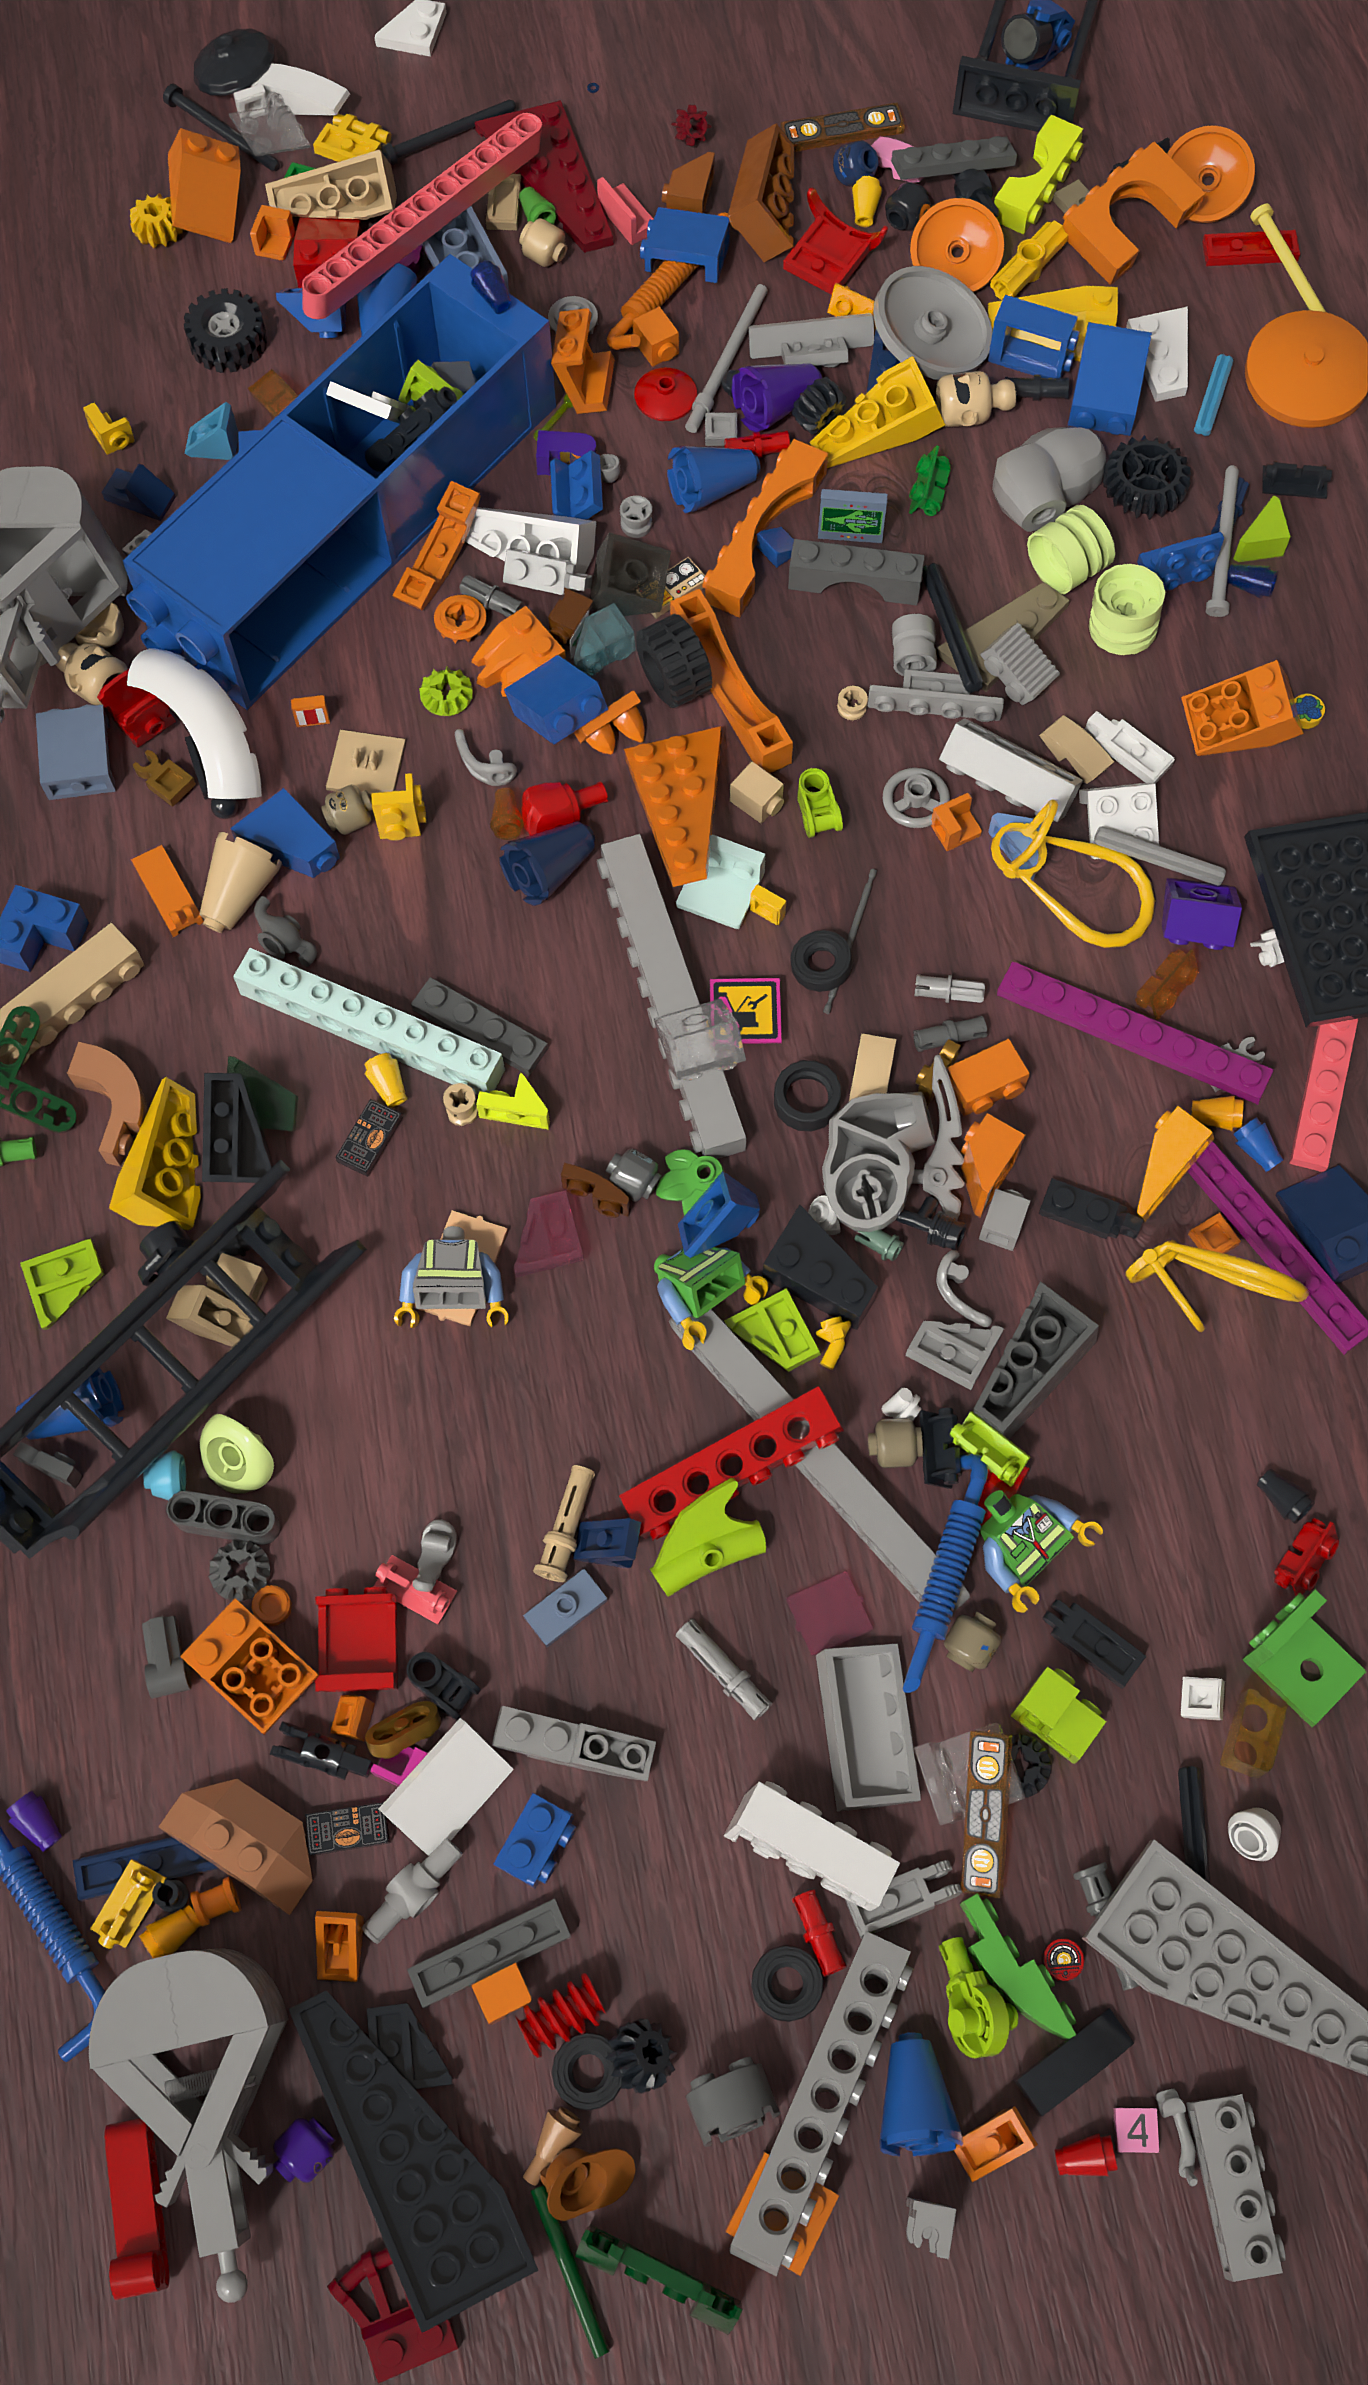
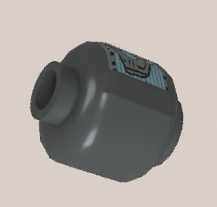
[606,1149,662,1202]

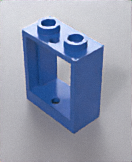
[988,295,1080,378]

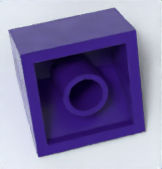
[1162,878,1242,950]

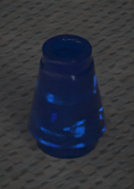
[470,261,512,314]
[1227,564,1278,599]

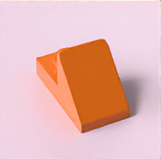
[954,2106,1038,2182]

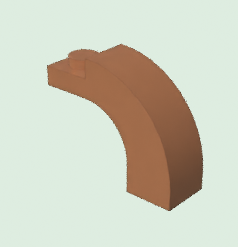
[67,1042,148,1166]

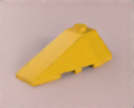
[988,286,1118,362]
[810,356,945,468]
[109,1077,201,1230]

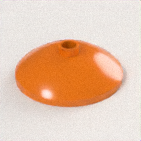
[1167,126,1255,223]
[910,198,1004,293]

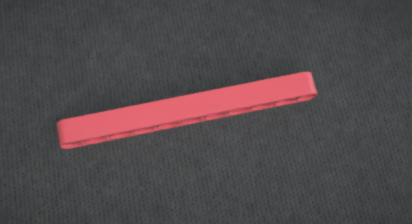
[302,113,542,320]

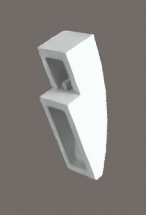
[251,64,350,115]

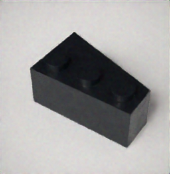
[202,1073,274,1183]
[762,1205,878,1330]

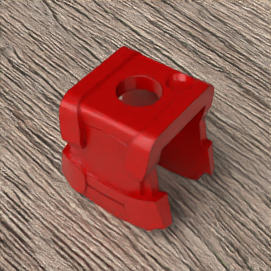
[97,668,176,748]

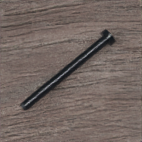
[163,83,280,171]
[381,99,516,166]

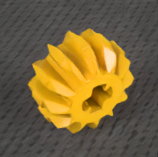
[130,193,183,249]

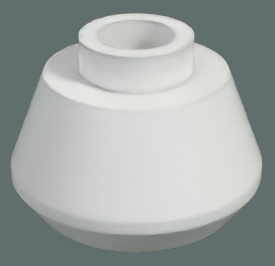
[1228,1808,1281,1861]

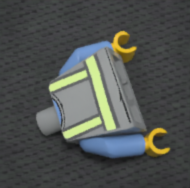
[394,1226,508,1328]

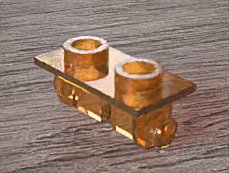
[1135,949,1199,1020]

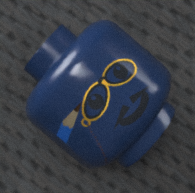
[833,140,878,187]

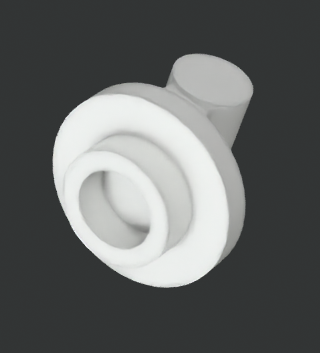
[808,1196,841,1235]
[882,1388,921,1421]

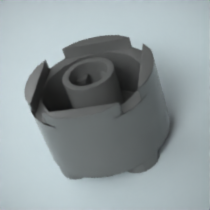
[686,2056,781,2147]

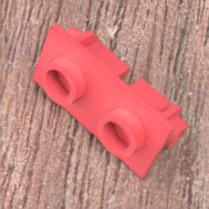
[373,1555,457,1625]

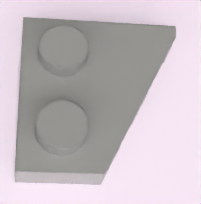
[905,1321,1004,1390]

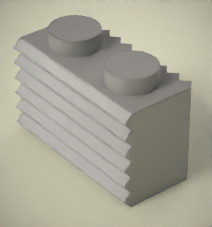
[980,623,1060,705]

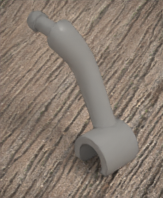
[1155,2089,1198,2186]

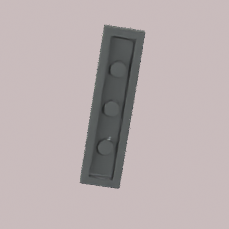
[891,136,1017,180]
[411,977,548,1076]
[407,1899,572,2008]

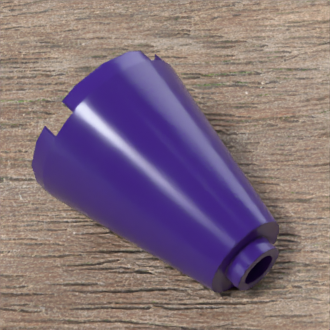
[732,363,822,432]

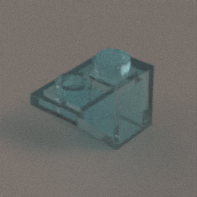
[574,603,635,675]

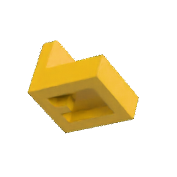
[83,402,135,455]

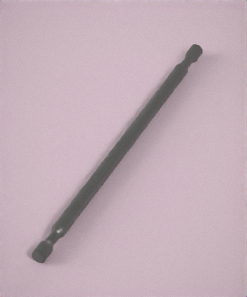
[823,869,877,1014]

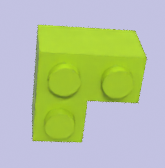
[1011,1666,1107,1764]

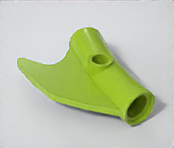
[650,1478,766,1597]

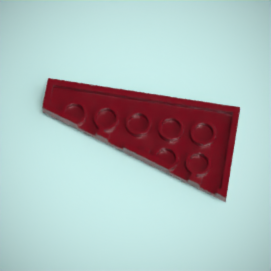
[475,100,614,253]

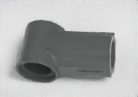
[142,1616,192,1699]

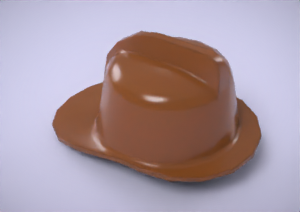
[540,2147,636,2221]

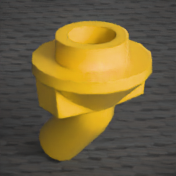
[816,1316,851,1370]

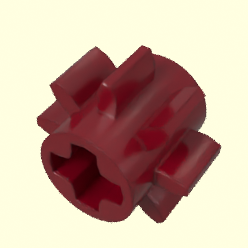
[671,104,711,146]

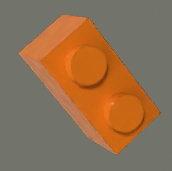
[946,1039,1030,1117]

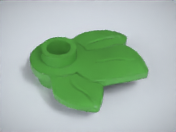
[656,1149,724,1216]

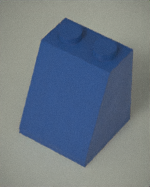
[1068,322,1152,436]

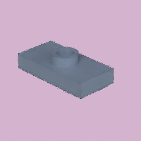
[523,1569,608,1647]

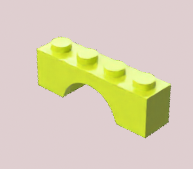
[994,115,1084,235]

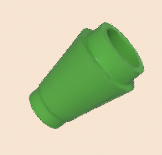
[519,187,556,224]

